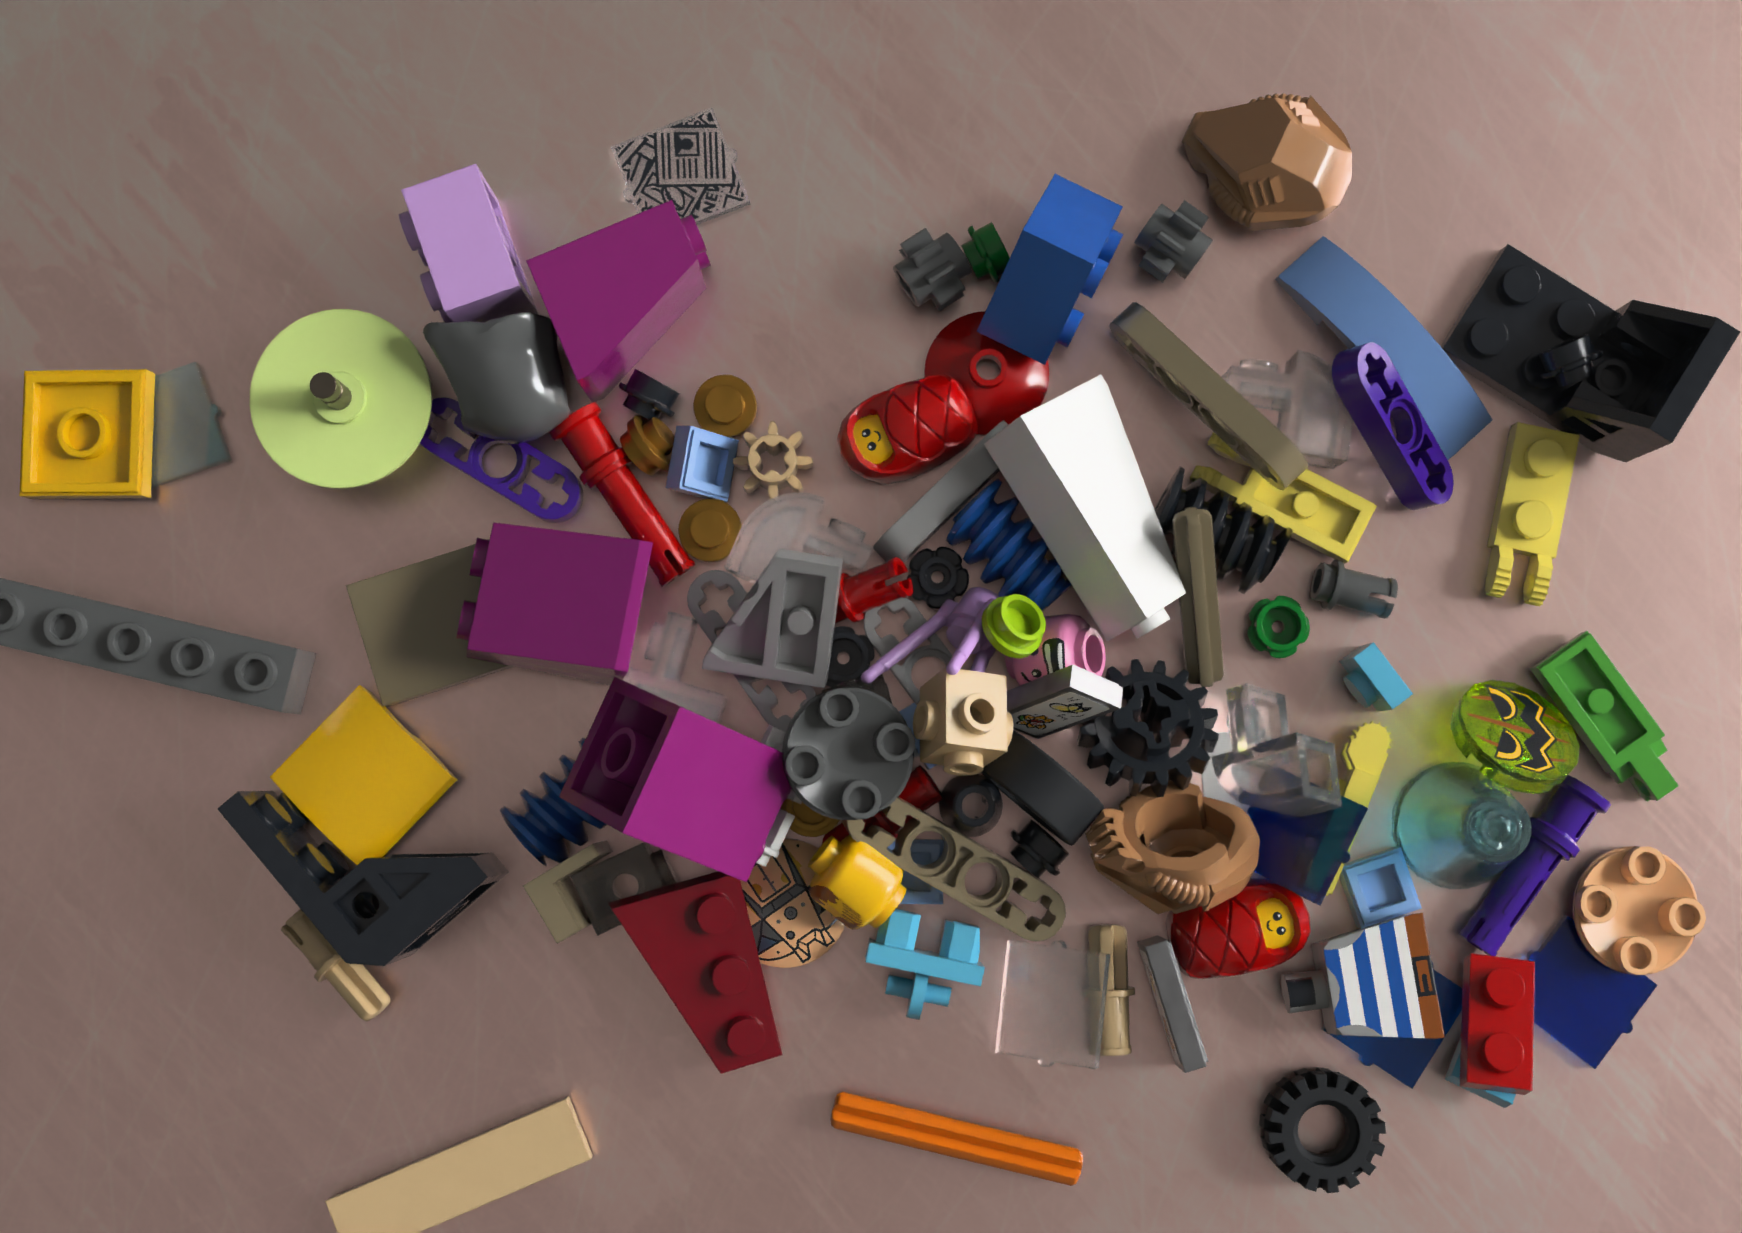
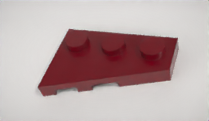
[608,871,782,1074]

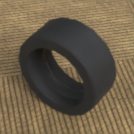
[981,730,1104,846]

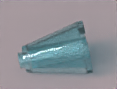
[1391,762,1531,889]

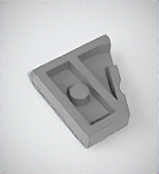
[702,549,843,688]

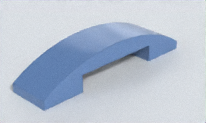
[1275,236,1492,460]

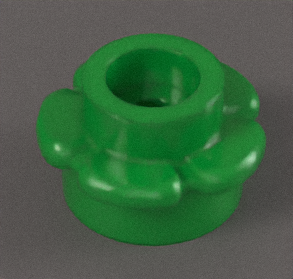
[961,222,1010,283]
[1247,596,1310,658]

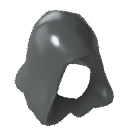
[423,312,571,444]

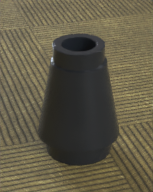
[939,774,1003,837]

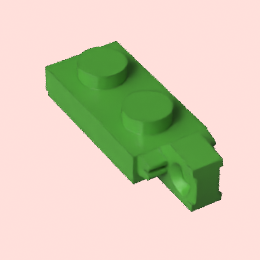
[1530,631,1679,802]

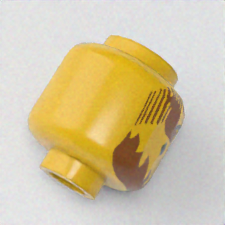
[808,835,907,930]

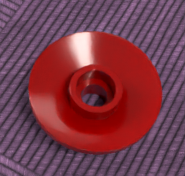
[924,311,1049,436]

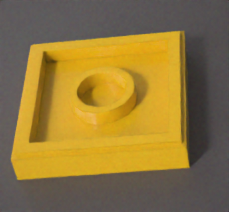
[19,369,155,499]

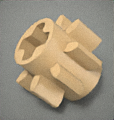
[733,421,813,504]

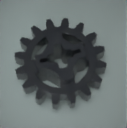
[1077,659,1219,798]

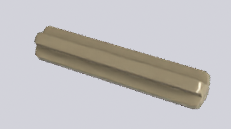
[1172,507,1224,687]

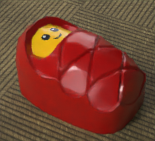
[837,374,978,485]
[1165,878,1311,979]

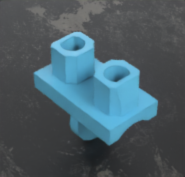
[865,909,985,1020]

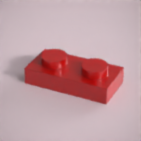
[1460,953,1535,1095]

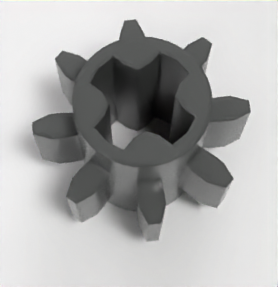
[1134,200,1213,283]
[893,228,972,311]

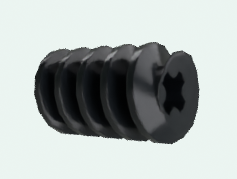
[1154,466,1293,594]

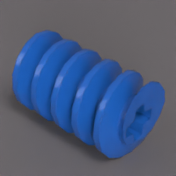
[946,479,1072,612]
[500,738,607,866]

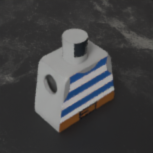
[1281,913,1445,1039]

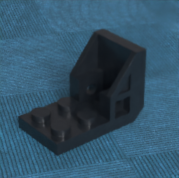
[1441,244,1740,462]
[218,791,509,966]

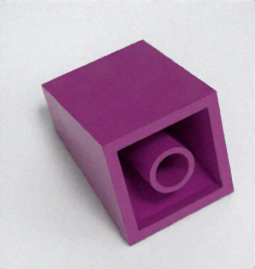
[526,200,711,402]
[456,522,653,685]
[559,676,792,882]

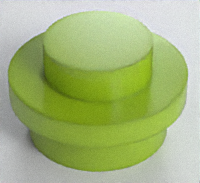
[982,594,1046,659]

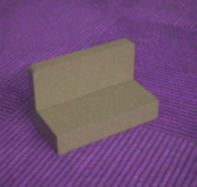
[523,840,613,944]

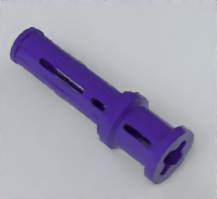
[1459,773,1611,956]

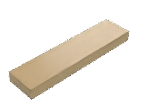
[325,1096,593,1233]

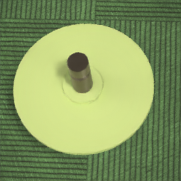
[250,309,432,489]

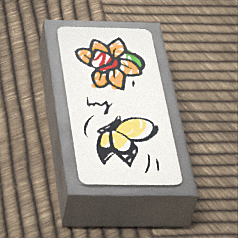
[1007,665,1123,739]
[1137,936,1209,1073]

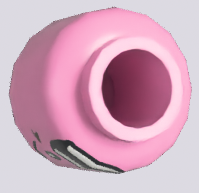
[1005,614,1106,686]

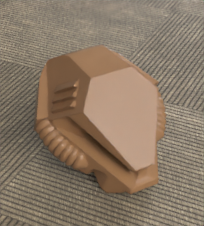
[1181,93,1352,231]
[1085,780,1260,914]

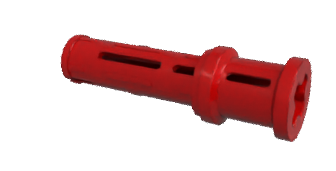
[549,402,696,587]

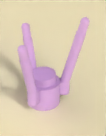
[861,587,999,684]

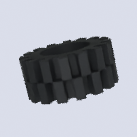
[1259,1067,1386,1193]

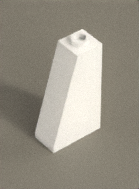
[984,375,1186,642]

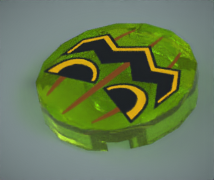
[1450,680,1580,794]

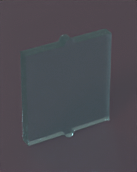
[151,362,232,489]

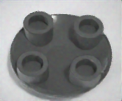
[782,687,915,820]

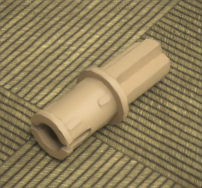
[281,909,391,1021]
[1083,924,1135,1056]

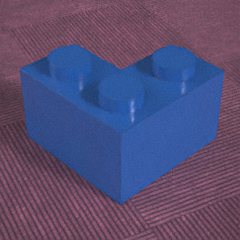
[977,174,1123,365]

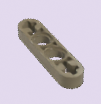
[1109,302,1308,490]
[842,796,1066,942]

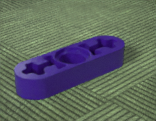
[1332,342,1454,510]
[420,397,583,523]

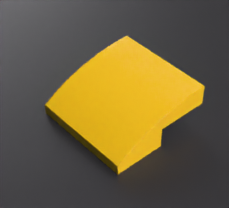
[270,685,458,865]

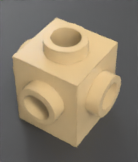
[913,667,1013,776]

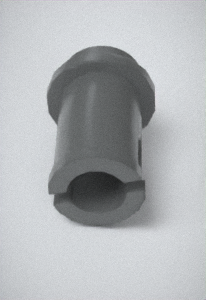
[1311,560,1398,619]

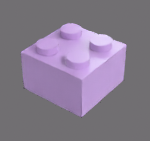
[399,164,538,323]

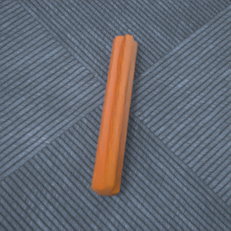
[830,1092,1083,1186]

